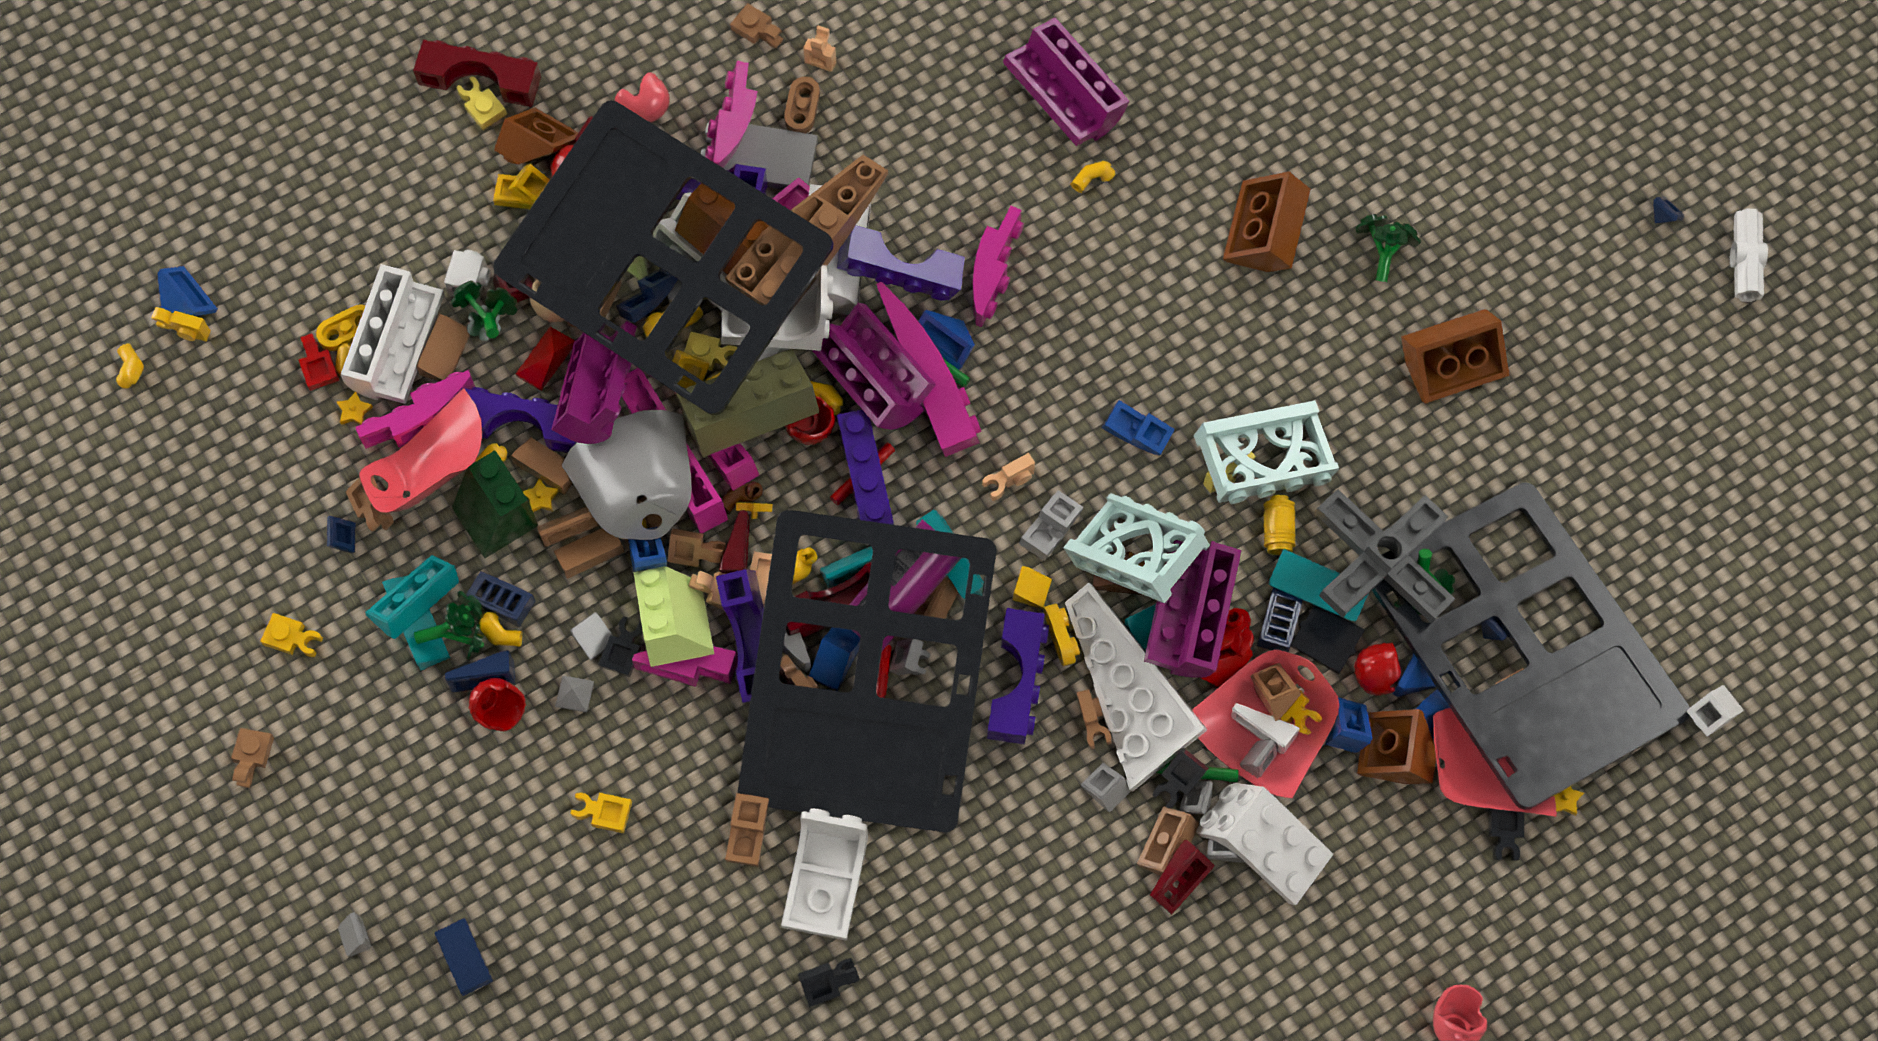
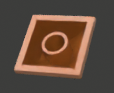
[494,107,579,164]
[1357,709,1436,785]

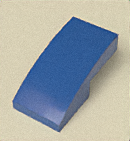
[1102,400,1175,456]

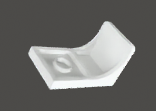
[721,265,833,351]
[1196,783,1333,905]
[781,809,868,941]

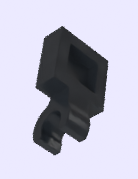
[797,958,860,1008]

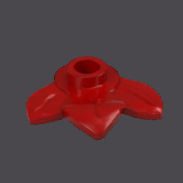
[1220,608,1254,657]

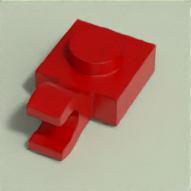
[299,333,340,391]

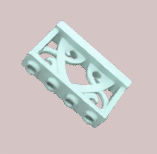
[1194,401,1339,504]
[1063,493,1210,603]

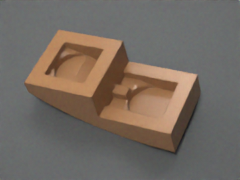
[725,793,769,867]

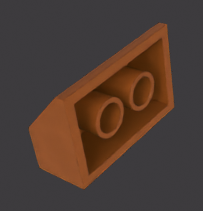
[1223,171,1311,272]
[675,183,769,275]
[1401,309,1509,404]

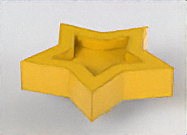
[336,392,373,425]
[523,478,559,512]
[736,502,773,519]
[1555,787,1584,816]

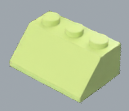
[634,566,715,667]

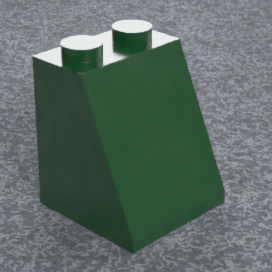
[452,450,539,558]

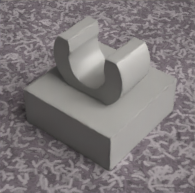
[889,638,931,676]

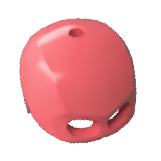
[615,72,670,123]
[1433,985,1487,1041]

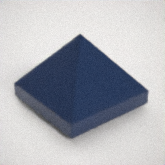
[1653,196,1685,223]
[327,516,356,553]
[1481,618,1508,640]

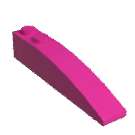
[876,282,982,457]
[621,368,728,534]

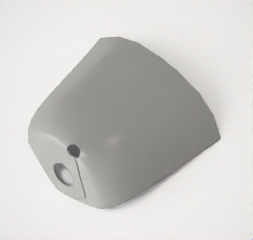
[562,410,692,540]

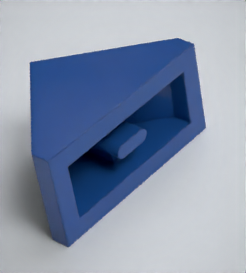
[627,527,667,572]
[809,627,860,691]
[1326,697,1372,753]

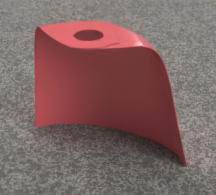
[359,388,482,513]
[1192,650,1339,798]
[1433,708,1557,817]

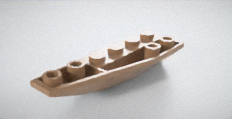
[725,155,888,310]

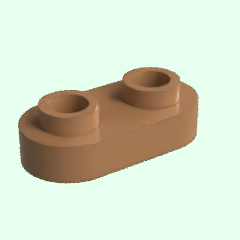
[784,77,820,133]

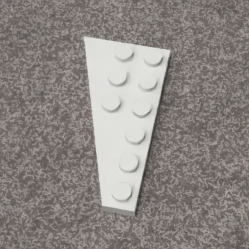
[1065,583,1207,791]

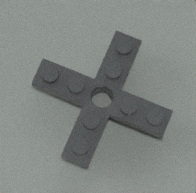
[1314,489,1455,623]

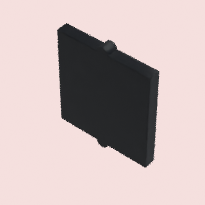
[1290,605,1365,674]

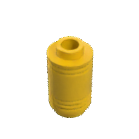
[1263,495,1296,555]

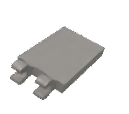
[701,122,818,189]

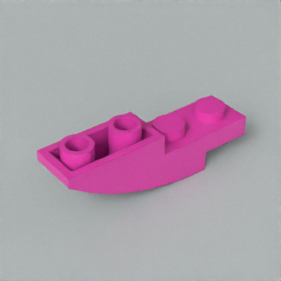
[705,61,757,168]
[972,206,1024,328]
[355,370,475,449]

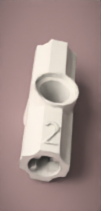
[1730,208,1768,302]

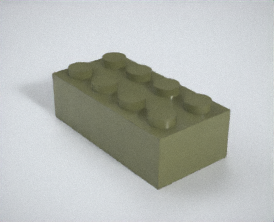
[676,349,820,457]

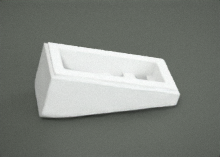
[1231,703,1300,754]

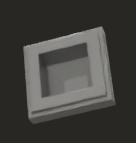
[555,675,594,713]
[1179,781,1213,814]

